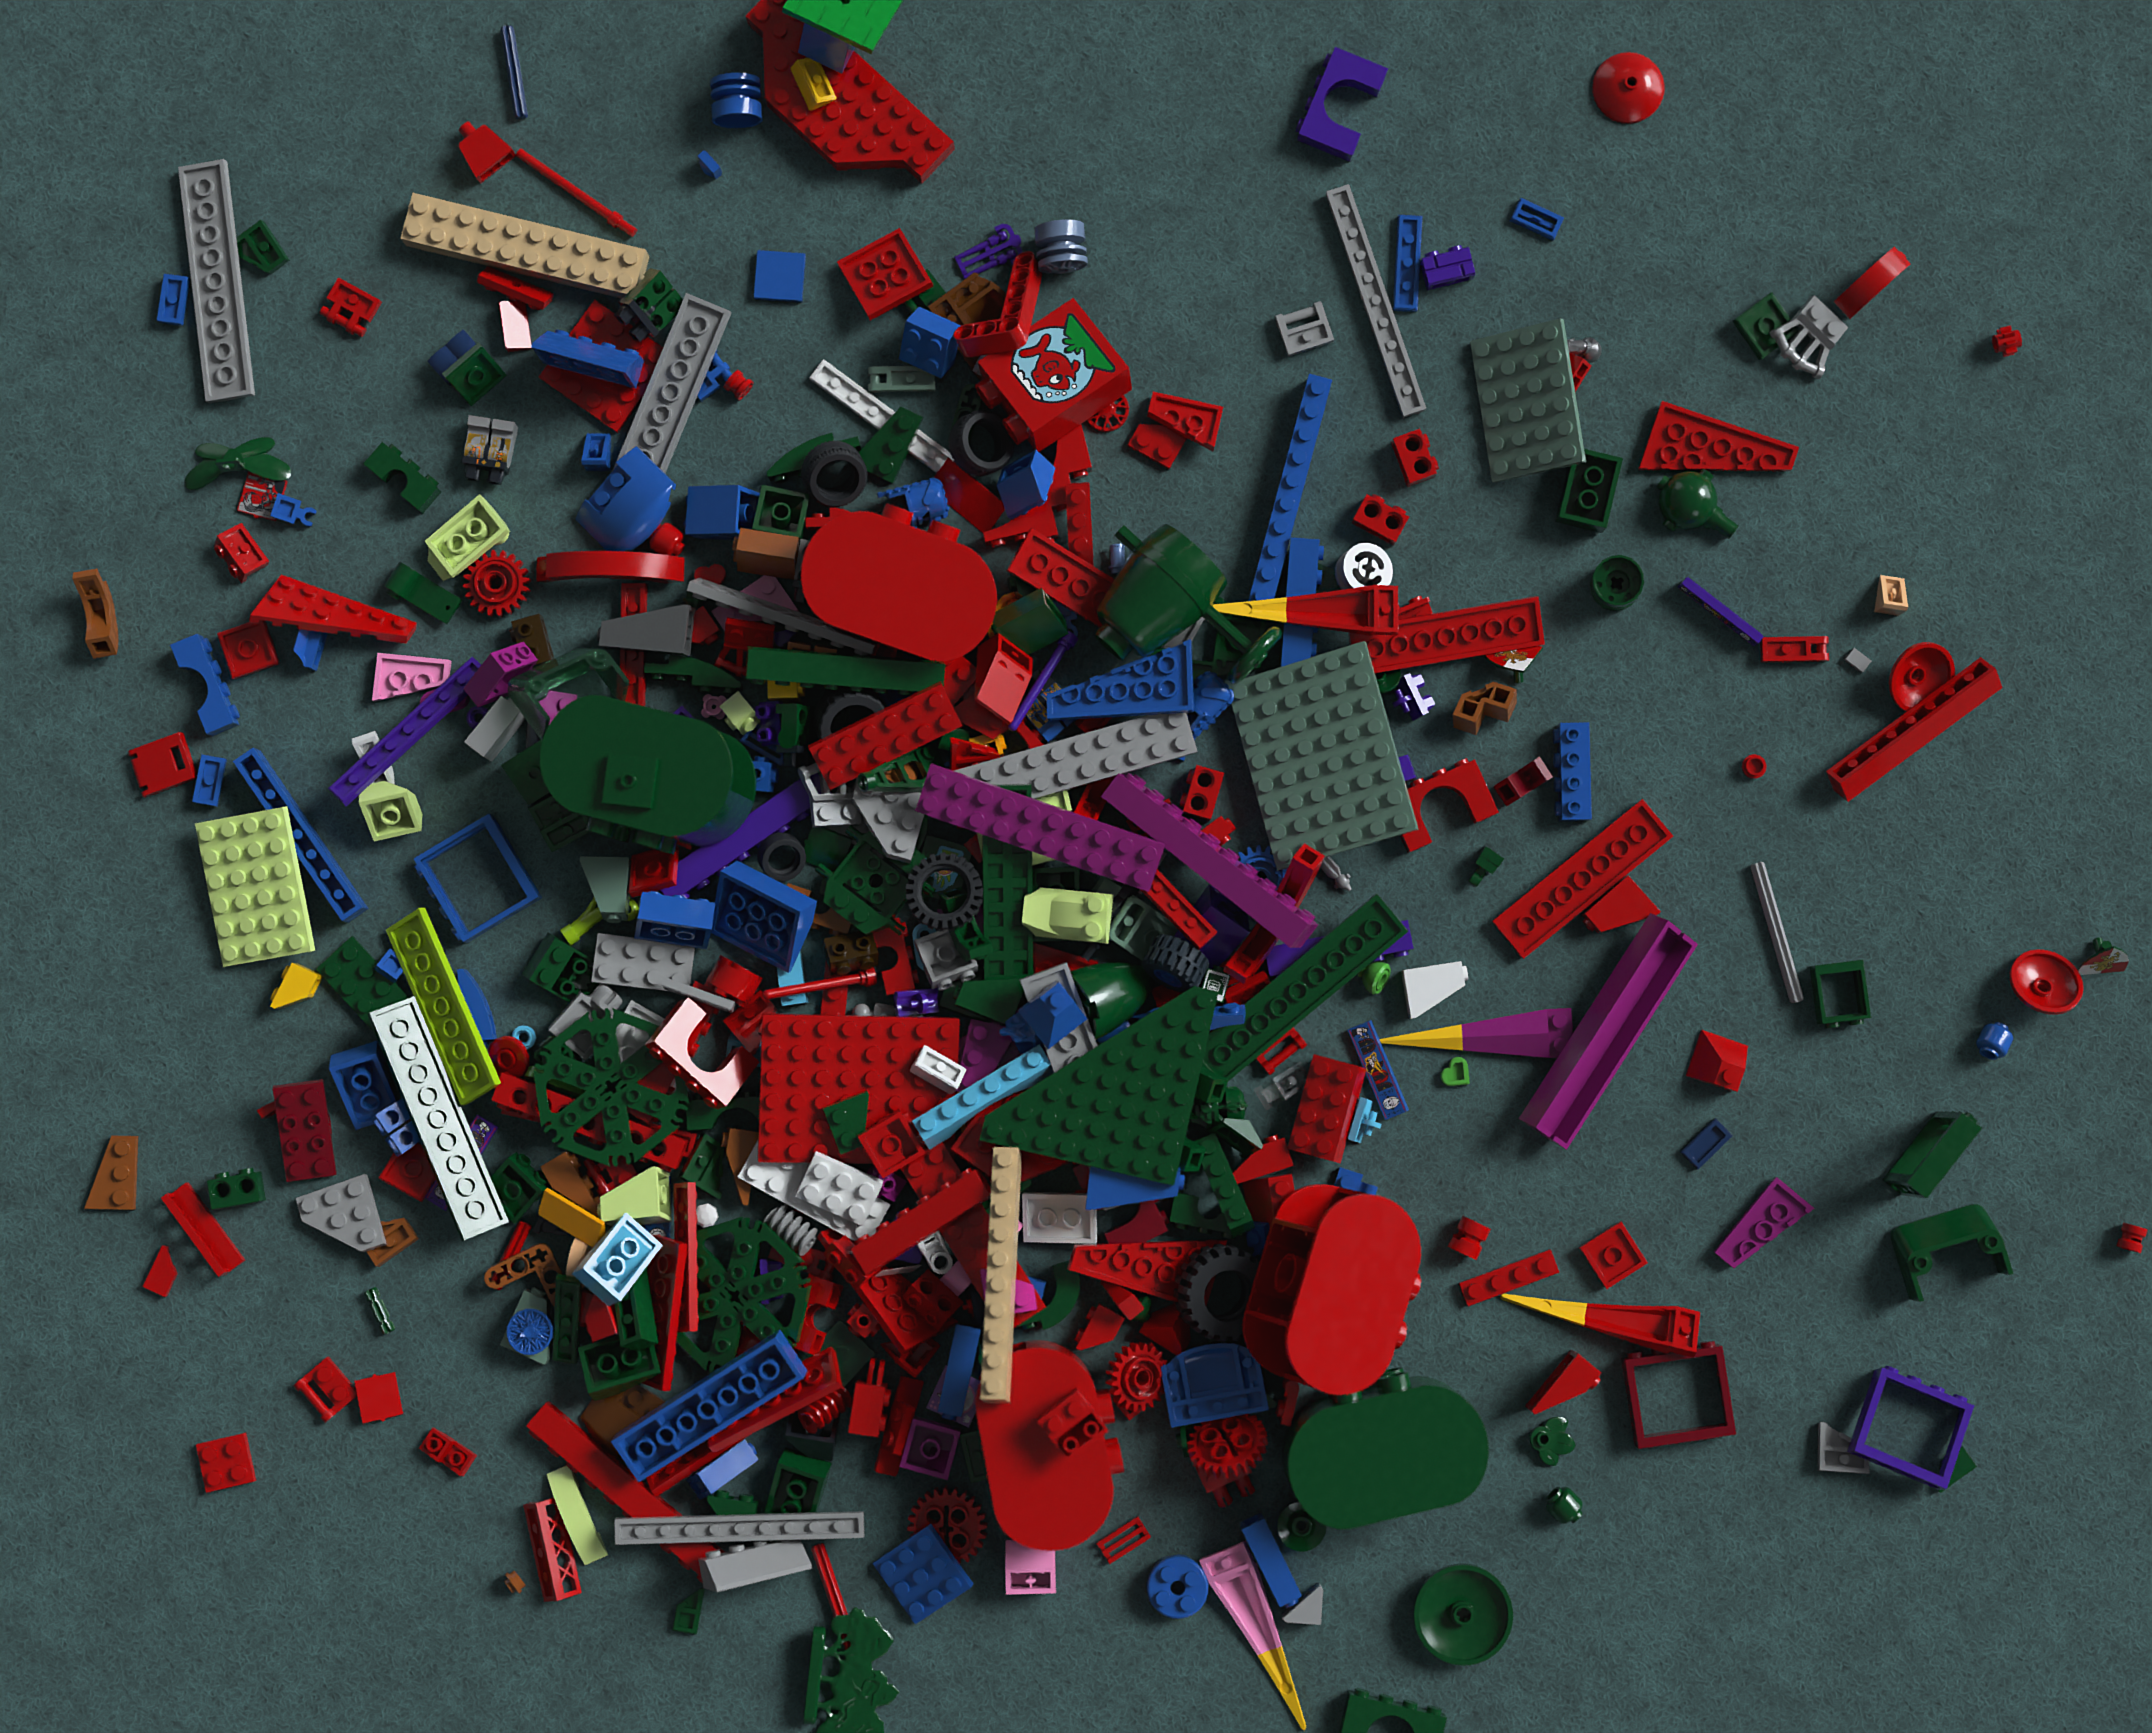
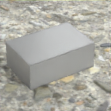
[1844,648,1871,673]

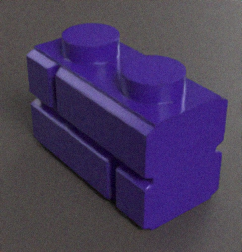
[1420,245,1476,290]

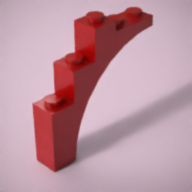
[983,424,1092,548]

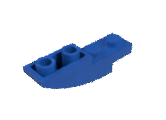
[454,969,497,1051]

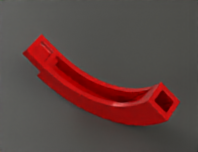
[536,551,684,584]
[1223,843,1325,984]

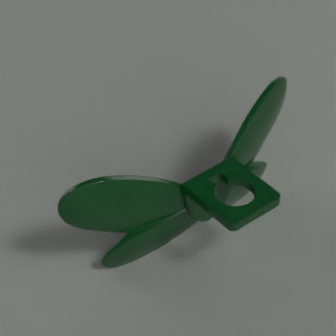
[185,437,291,490]

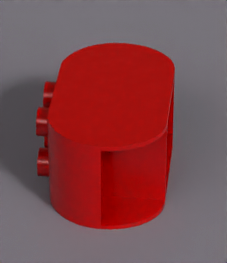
[801,503,997,661]
[1242,1184,1421,1395]
[975,1340,1124,1551]

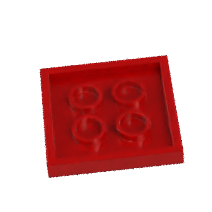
[837,228,933,320]

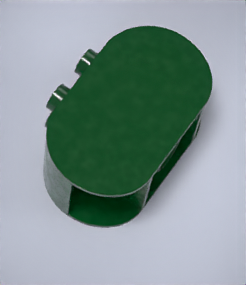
[540,695,756,855]
[1282,1367,1489,1529]

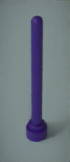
[1008,631,1078,731]

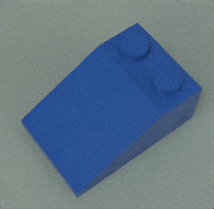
[329,1040,398,1130]

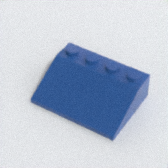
[531,329,644,389]
[711,861,817,973]

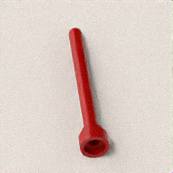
[762,967,877,1000]

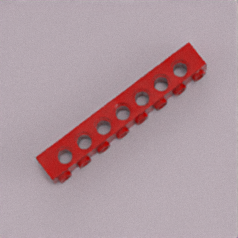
[492,1072,689,1172]

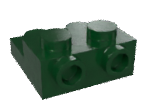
[491,1152,551,1224]

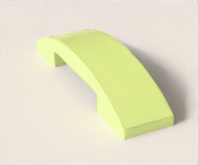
[547,1466,608,1565]

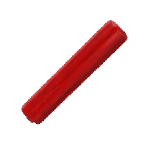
[490,1221,531,1290]

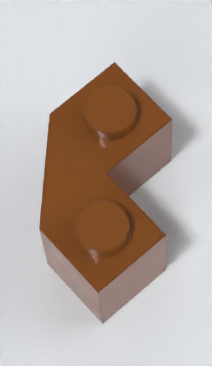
[1453,682,1517,735]

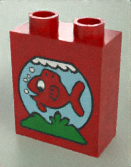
[975,298,1132,452]

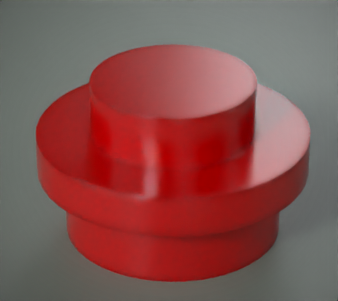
[1742,754,1767,779]

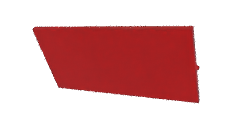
[934,457,1005,533]

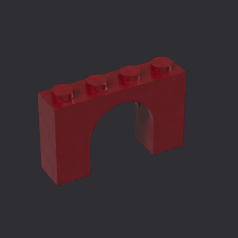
[1072,1164,1170,1244]

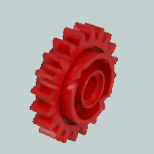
[463,550,531,617]
[1105,1342,1167,1412]

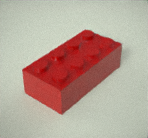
[1287,1054,1367,1164]

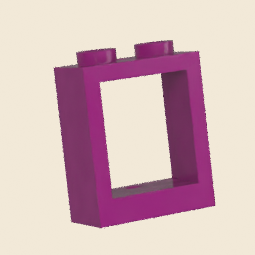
[464,641,538,707]

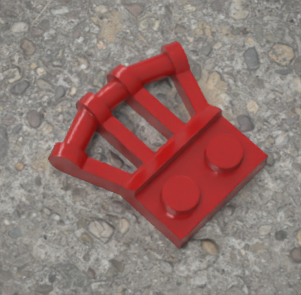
[713,617,775,677]

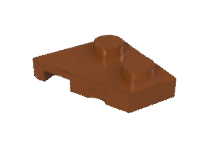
[366,1218,419,1267]

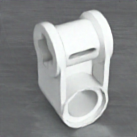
[917,1231,952,1274]

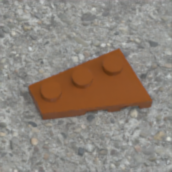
[84,1135,138,1210]

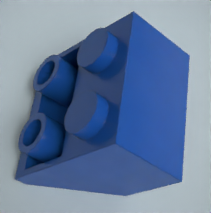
[997,450,1055,520]

